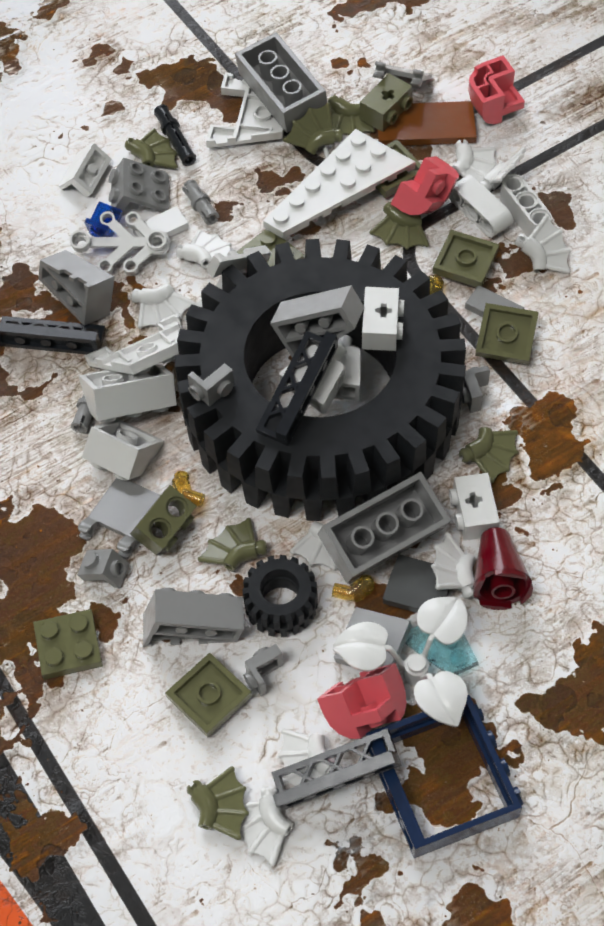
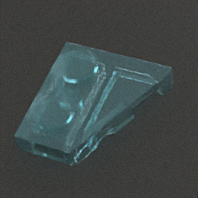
[405,626,479,675]

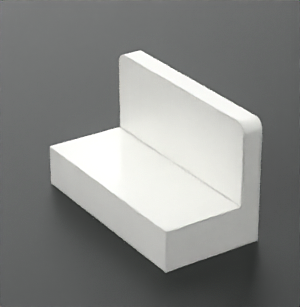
[58,143,112,197]

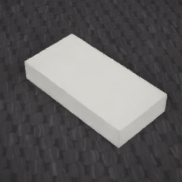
[133,206,189,245]

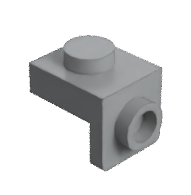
[188,363,235,407]
[462,366,490,413]
[77,549,129,588]
[243,644,283,696]

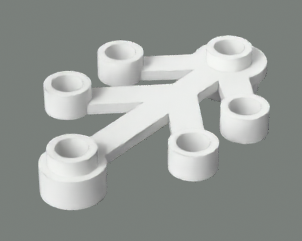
[69,211,170,276]

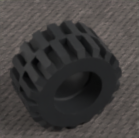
[242,555,318,637]

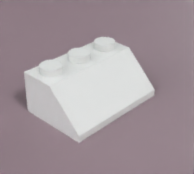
[79,363,177,423]

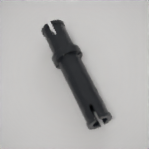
[154,104,196,166]

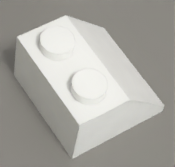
[82,419,164,481]

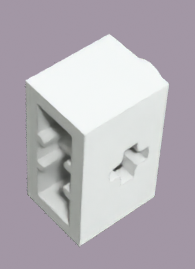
[362,287,404,351]
[449,473,500,541]

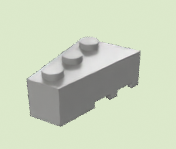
[39,250,115,326]
[270,285,364,358]
[143,587,244,647]

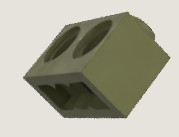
[130,485,197,555]

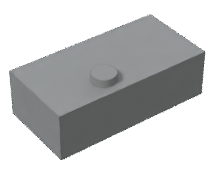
[235,32,327,133]
[318,472,451,584]

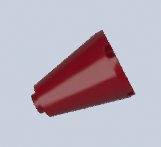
[473,527,533,610]

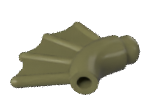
[327,95,375,135]
[283,102,343,155]
[125,128,178,169]
[369,202,429,250]
[459,427,518,484]
[198,518,267,572]
[187,766,249,840]

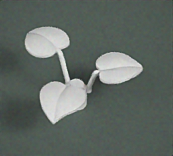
[333,597,468,727]

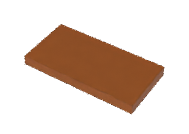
[377,101,477,146]

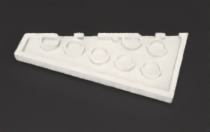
[263,129,416,239]

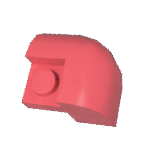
[468,55,525,124]
[391,156,459,215]
[317,663,407,739]

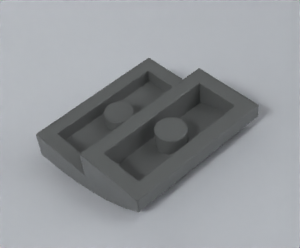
[383,554,449,613]

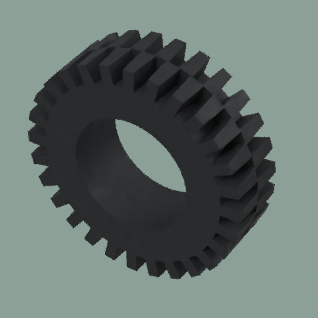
[175,239,466,521]

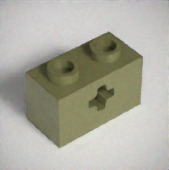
[359,73,413,132]

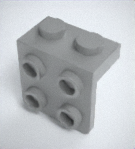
[108,157,169,216]

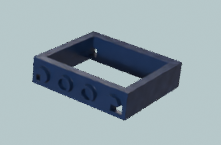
[366,695,524,858]

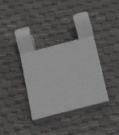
[372,61,432,87]
[78,478,160,559]

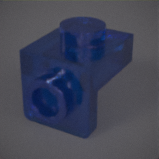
[84,201,123,237]

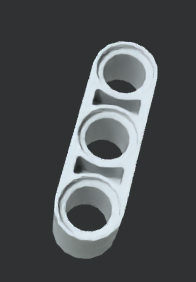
[500,174,552,237]
[449,175,514,238]

